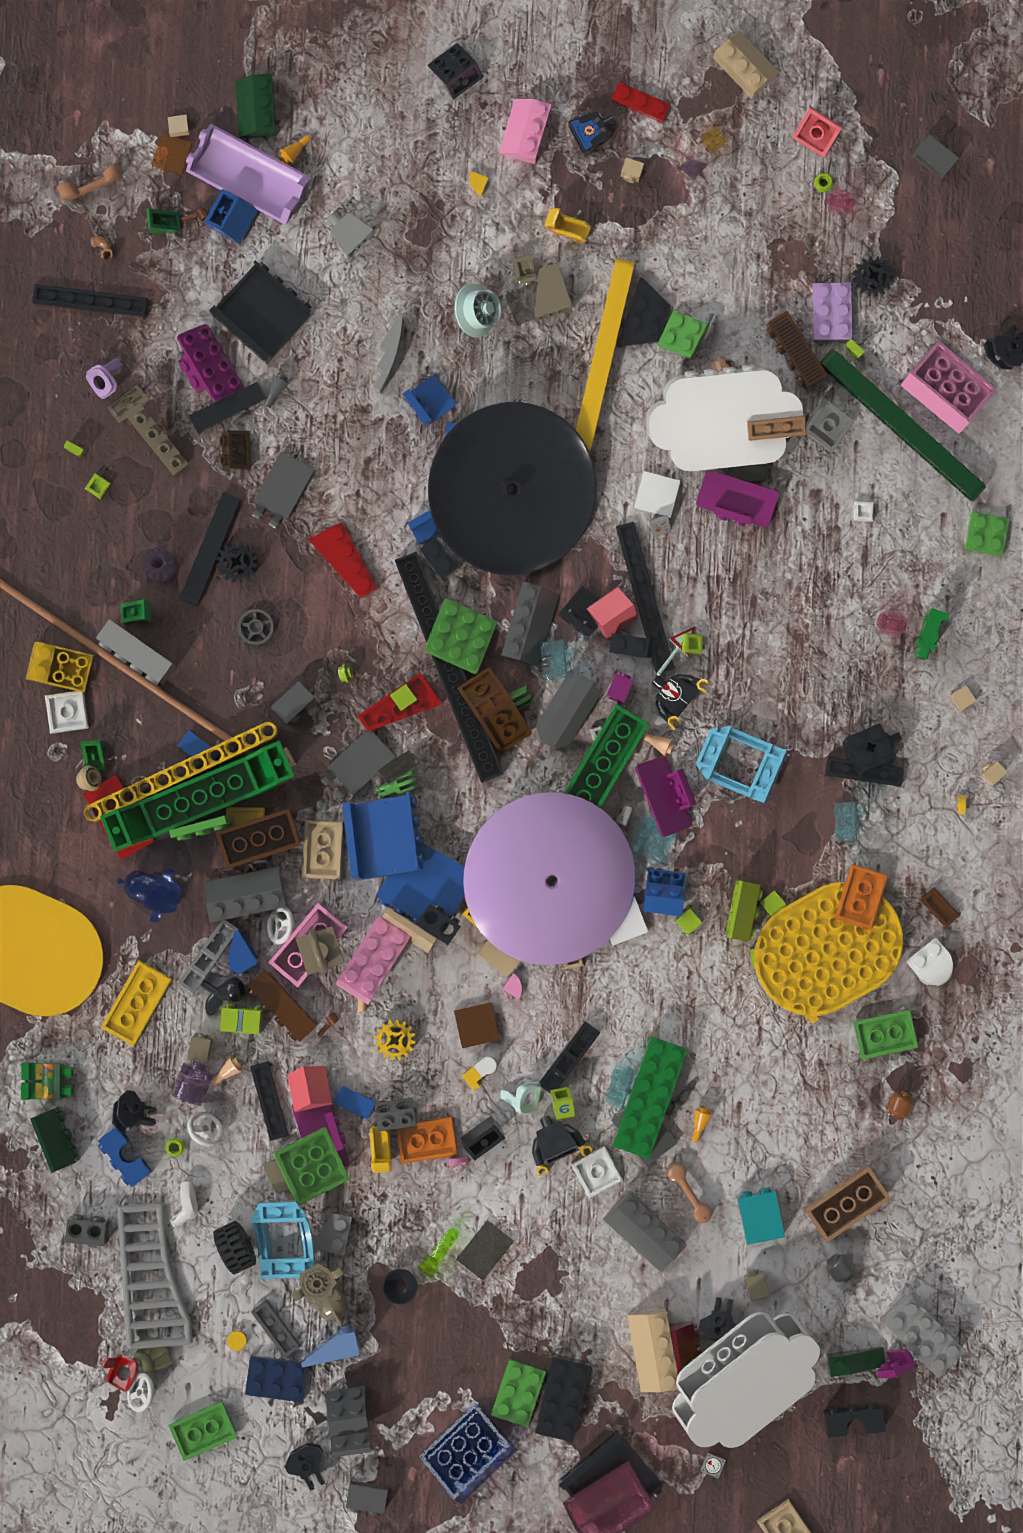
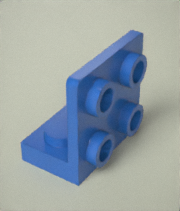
[403,375,456,428]

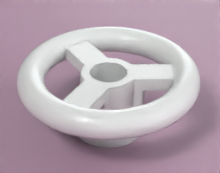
[267,907,295,944]
[187,1112,223,1146]
[127,1373,155,1412]

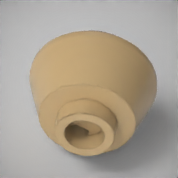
[76,765,101,791]

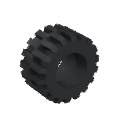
[213,1220,256,1275]

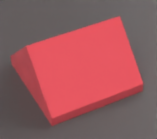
[792,107,842,158]
[586,587,638,640]
[287,1066,333,1112]

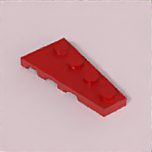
[308,522,378,598]
[357,673,442,732]

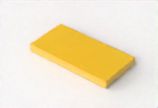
[101,960,172,1046]

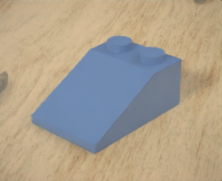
[301,1324,362,1367]

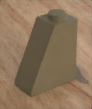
[535,262,572,322]

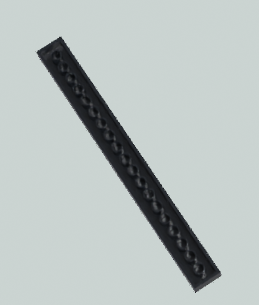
[394,551,503,783]

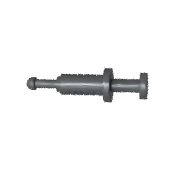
[665,1081,696,1120]

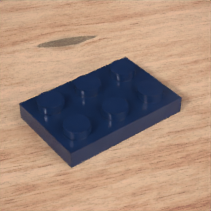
[245,1355,308,1403]

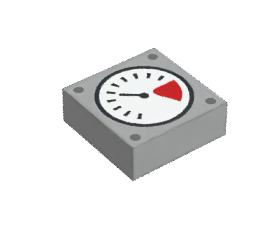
[700,1452,726,1479]

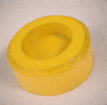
[957,795,966,814]
[227,1330,247,1351]

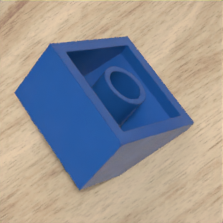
[227,929,261,975]

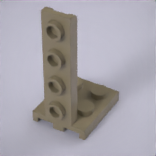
[107,384,188,476]

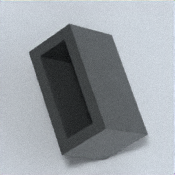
[912,134,959,180]
[271,681,315,725]
[346,1480,389,1516]

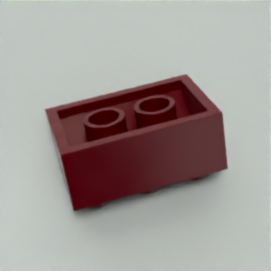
[669,1321,702,1374]

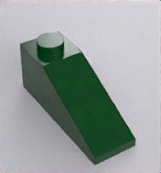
[826,1347,885,1377]

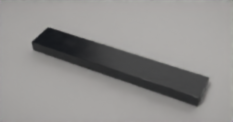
[32,284,149,318]
[180,492,241,606]

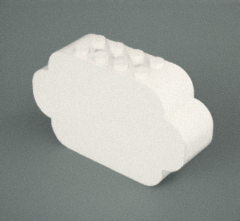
[646,365,803,471]
[672,1312,820,1448]

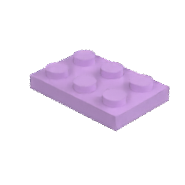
[812,283,852,341]

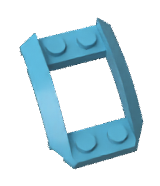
[696,726,787,803]
[251,1201,316,1279]

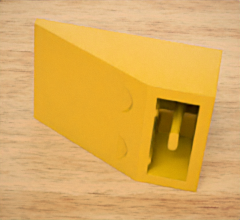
[26,642,93,692]

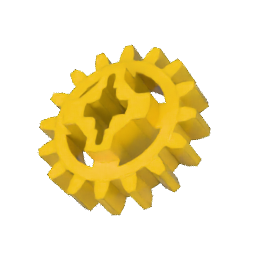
[374,1019,416,1061]

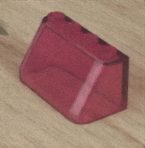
[563,1461,655,1533]

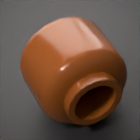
[887,1090,916,1120]

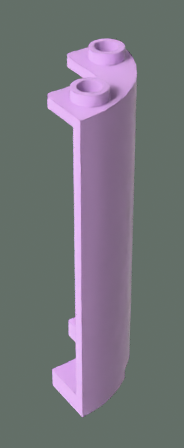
[186,124,311,225]

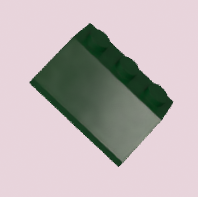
[235,73,277,138]
[30,1107,80,1173]

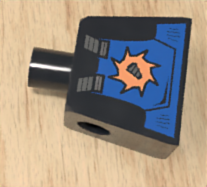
[568,112,616,157]

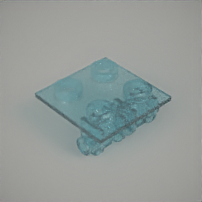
[541,639,569,681]
[834,802,857,841]
[628,813,678,865]
[605,1065,634,1109]

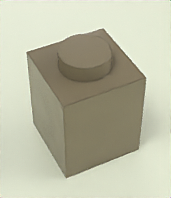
[187,1033,212,1063]
[744,1269,770,1301]

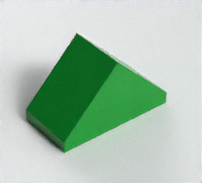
[147,208,181,234]
[81,740,106,771]

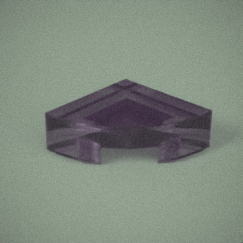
[680,160,707,181]

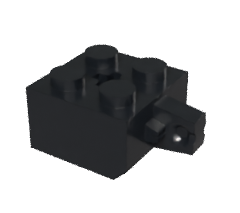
[842,723,902,778]

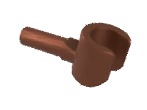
[182,208,209,222]
[317,1012,339,1037]

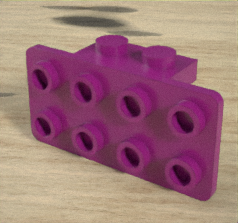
[177,324,244,401]
[696,470,779,527]
[635,756,696,837]
[291,1104,350,1168]

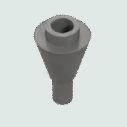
[264,373,290,408]

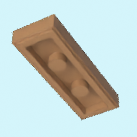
[747,415,807,441]

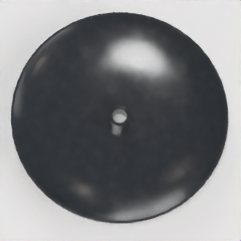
[428,402,597,575]

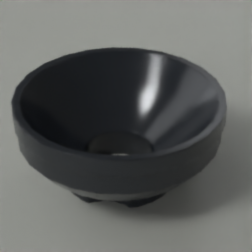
[382,1269,418,1305]

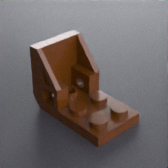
[457,667,532,754]

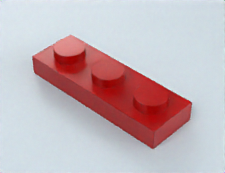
[611,82,671,123]

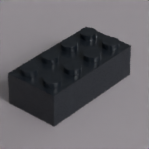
[535,1353,591,1442]

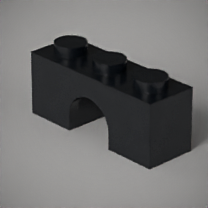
[823,1402,886,1438]

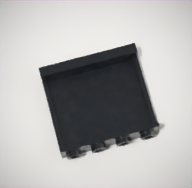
[209,260,313,365]
[558,1430,663,1533]

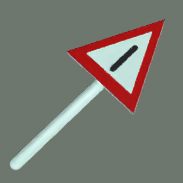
[657,626,695,676]

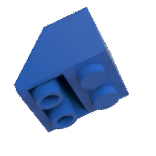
[204,188,258,244]
[643,869,686,916]

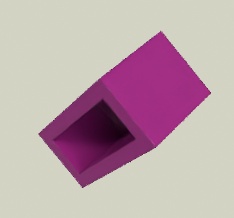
[606,672,633,705]

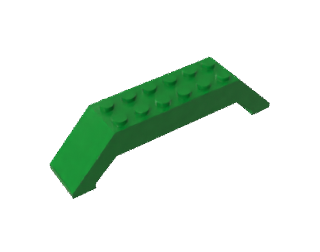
[100,741,295,852]

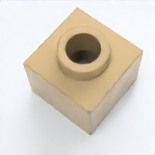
[621,157,644,183]
[980,761,1008,786]

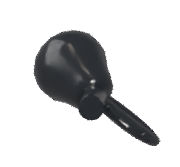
[201,977,245,1016]

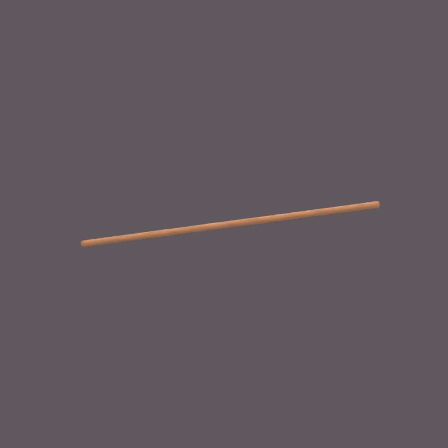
[0,579,254,756]

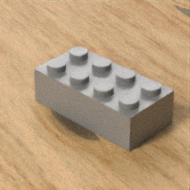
[96,619,177,685]
[881,1292,965,1378]

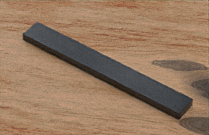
[615,522,674,674]

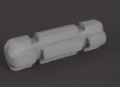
[698,313,718,350]
[779,436,802,461]

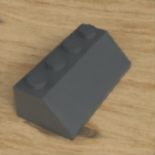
[501,582,559,667]
[204,866,287,923]
[603,1191,687,1271]

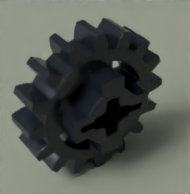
[852,256,894,298]
[216,542,258,583]

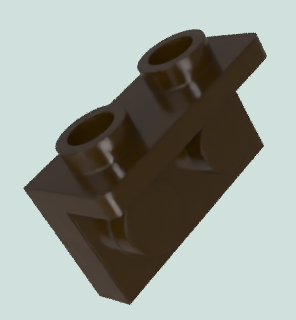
[220,430,251,471]

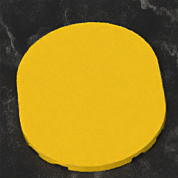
[754,882,903,1016]
[0,885,104,1016]

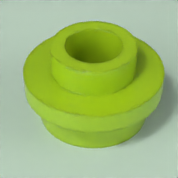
[814,173,833,193]
[338,663,354,683]
[165,1138,185,1157]

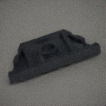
[617,277,671,348]

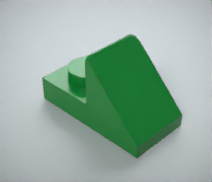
[120,600,151,623]

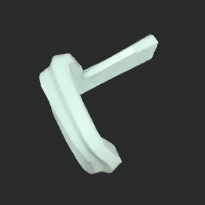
[501,1082,541,1114]

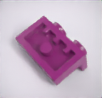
[876,1349,915,1378]

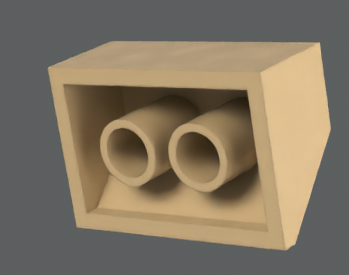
[713,32,780,99]

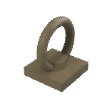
[295,926,345,975]

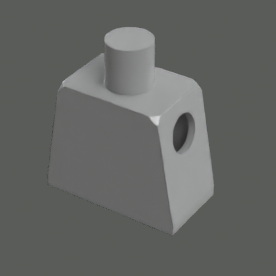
[327,211,374,259]

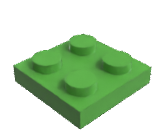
[657,310,709,360]
[964,512,1009,557]

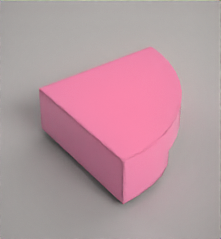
[503,973,522,1000]
[449,1157,469,1167]

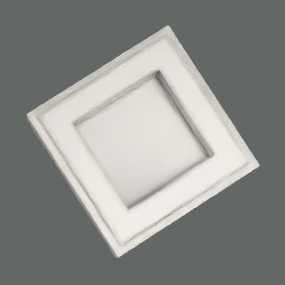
[853,501,874,522]

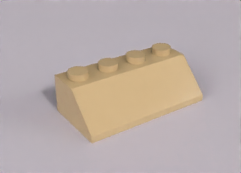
[627,1308,678,1392]

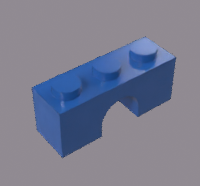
[97,1128,153,1187]

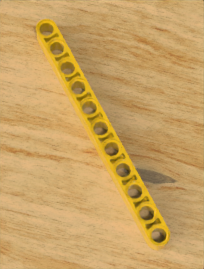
[576,258,635,452]
[84,722,278,822]

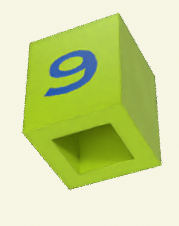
[550,1087,575,1120]

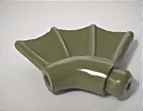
[133,1332,175,1379]

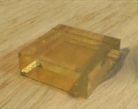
[700,127,727,154]

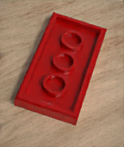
[83,775,155,861]

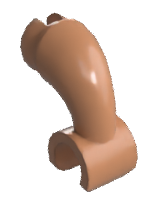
[90,236,114,261]

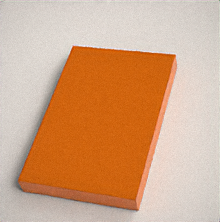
[834,864,888,931]
[396,1116,458,1164]

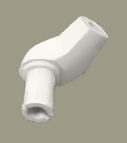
[170,1181,198,1229]

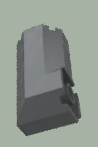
[536,669,603,750]

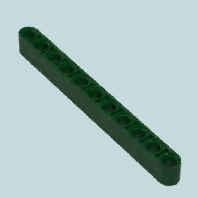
[820,349,986,502]

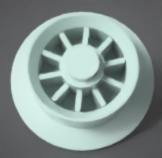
[455,283,501,337]

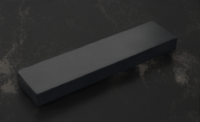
[189,382,266,433]
[825,756,904,787]
[250,1061,289,1141]

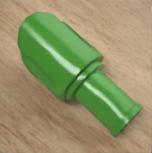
[509,685,534,710]
[376,769,421,798]

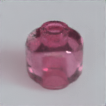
[825,189,855,217]
[876,610,907,637]

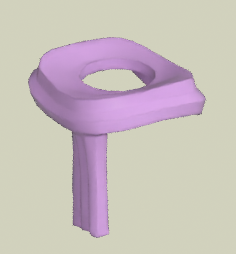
[86,358,123,399]

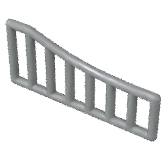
[117,1202,193,1350]

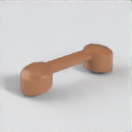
[57,163,122,200]
[666,1162,712,1223]

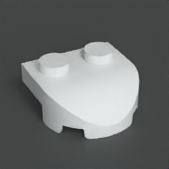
[906,938,953,986]

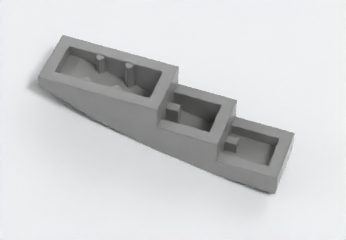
[373,314,403,394]
[177,920,239,995]

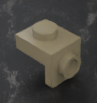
[512,253,537,285]

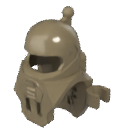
[292,1262,348,1326]

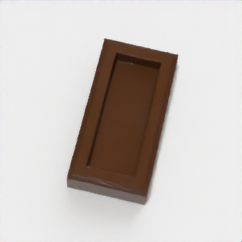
[919,887,960,928]

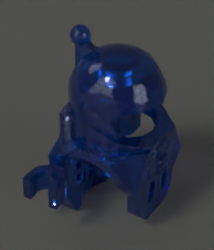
[117,868,184,923]

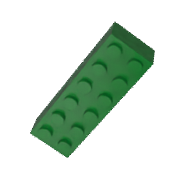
[563,704,649,808]
[611,1036,688,1159]

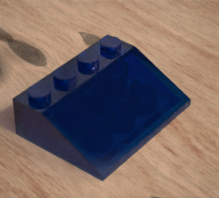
[419,1403,518,1504]

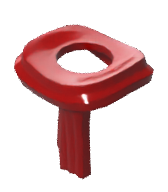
[101,1354,138,1392]

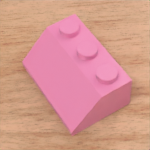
[499,99,552,164]

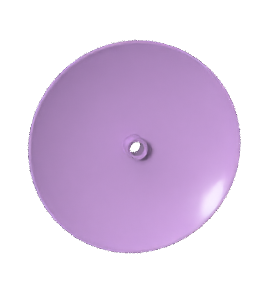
[463,792,635,965]

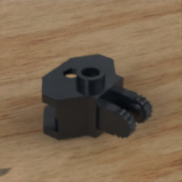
[984,325,1023,370]
[112,1090,157,1134]
[699,1297,736,1342]
[284,1442,325,1491]

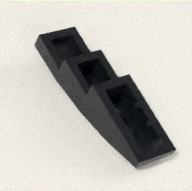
[539,1021,601,1095]

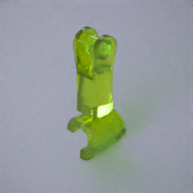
[417,1228,458,1278]

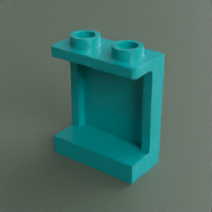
[737,1187,785,1245]

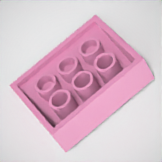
[901,340,997,434]

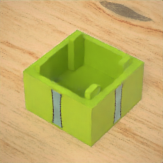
[220,1003,264,1034]

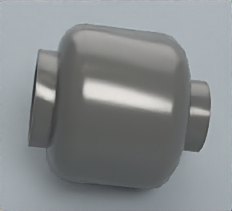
[826,1253,855,1283]

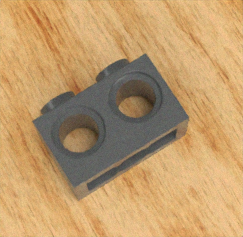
[374,1097,416,1132]
[65,1214,108,1246]

